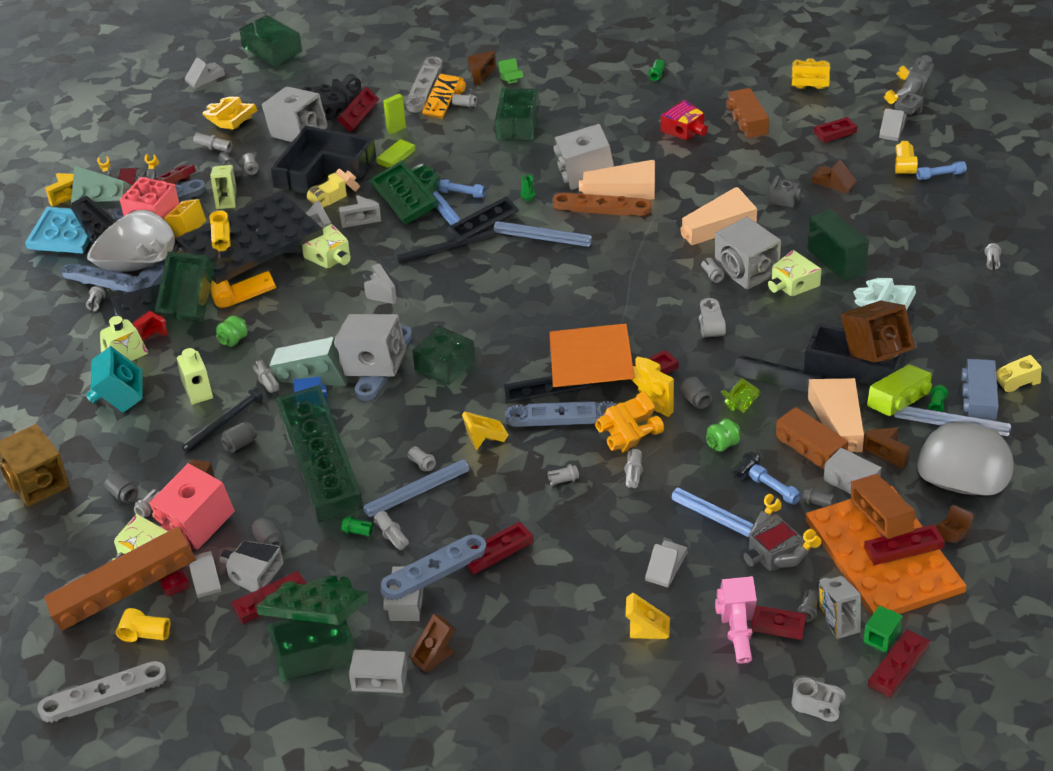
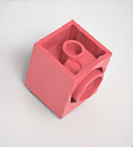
[120,177,179,219]
[149,463,235,551]

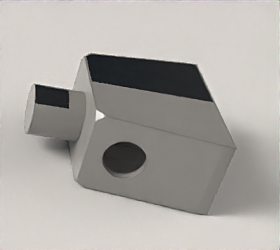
[220,541,283,592]

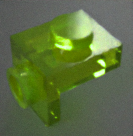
[721,378,761,413]

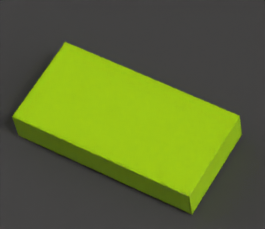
[383,94,406,134]
[376,139,416,168]

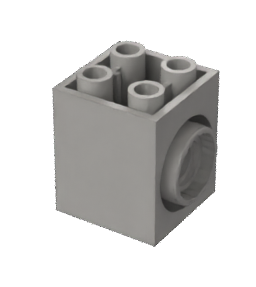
[262,86,328,142]
[553,124,614,190]
[715,216,781,290]
[334,314,407,376]

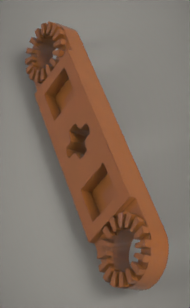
[553,193,651,217]

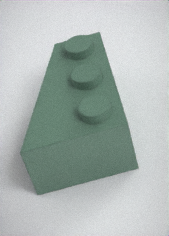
[71,166,132,209]
[269,337,350,386]

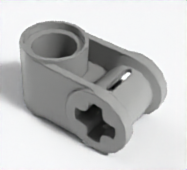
[699,298,726,338]
[791,677,846,722]

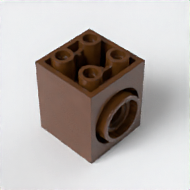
[841,300,915,362]

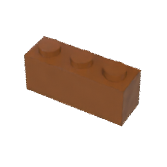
[726,88,769,138]
[776,407,848,470]
[851,474,916,539]

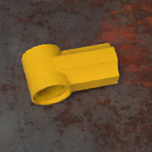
[895,141,917,174]
[209,211,230,251]
[116,608,171,642]

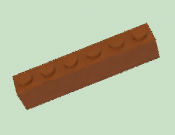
[44,526,196,631]

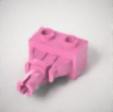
[715,577,757,664]

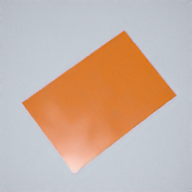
[550,323,635,387]

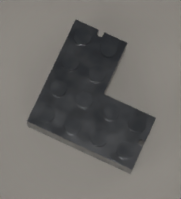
[270,126,377,194]
[804,312,915,385]

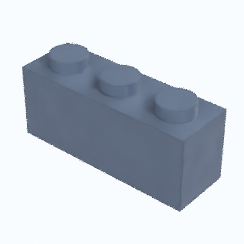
[961,359,999,421]

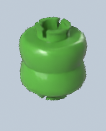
[216,315,248,347]
[706,419,741,452]

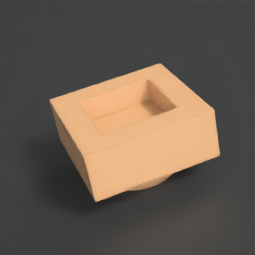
[335,169,360,192]

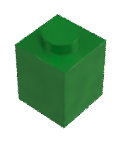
[863,605,903,653]

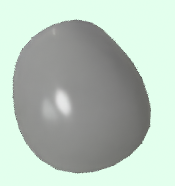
[87,210,175,273]
[917,421,1014,495]

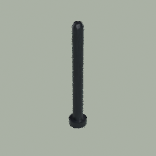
[182,387,263,451]

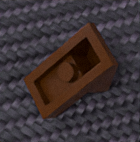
[468,51,496,85]
[812,159,857,194]
[863,427,910,469]
[409,614,456,672]

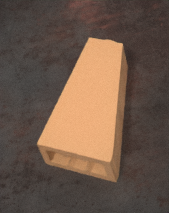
[579,160,655,200]
[680,187,757,245]
[808,378,864,452]

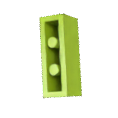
[867,364,932,416]

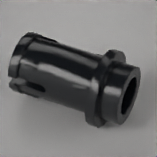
[732,452,760,481]

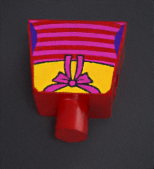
[661,100,708,140]

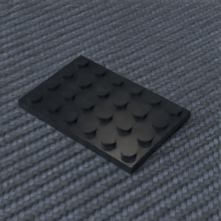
[175,191,323,284]

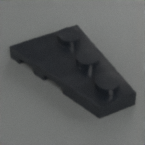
[71,195,116,244]
[111,281,178,324]

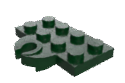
[369,161,440,225]
[256,575,369,625]

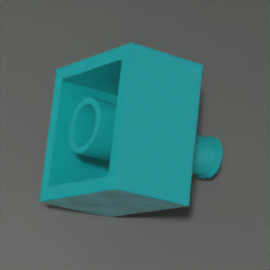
[86,346,143,412]

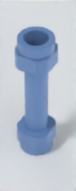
[917,161,966,180]
[438,179,486,198]
[749,464,802,505]

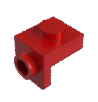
[132,311,168,341]

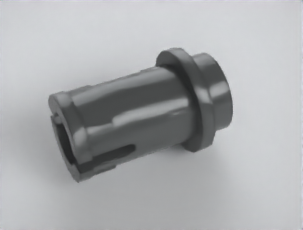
[803,486,835,507]
[797,589,819,622]

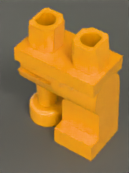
[595,391,664,453]

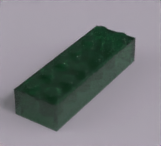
[276,385,364,523]

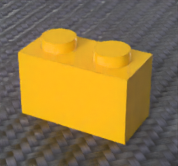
[164,199,206,239]

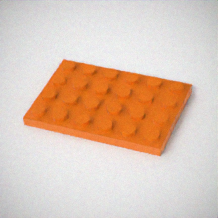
[805,486,967,616]

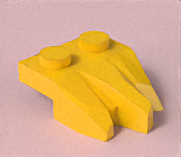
[792,58,830,89]
[202,97,258,130]
[631,357,674,417]

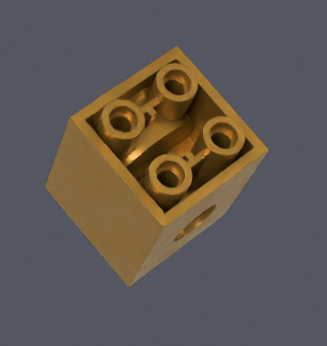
[0,423,70,507]

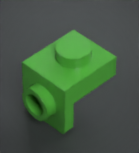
[498,58,523,83]

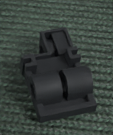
[301,74,361,120]

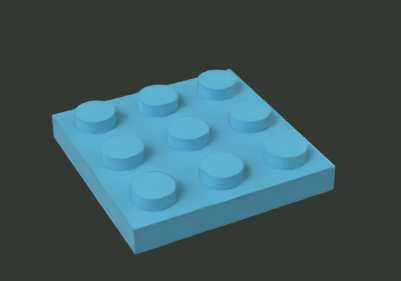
[25,207,90,253]

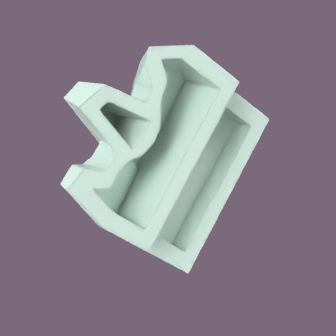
[853,278,916,311]

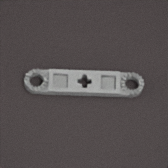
[406,56,443,113]
[37,661,167,723]

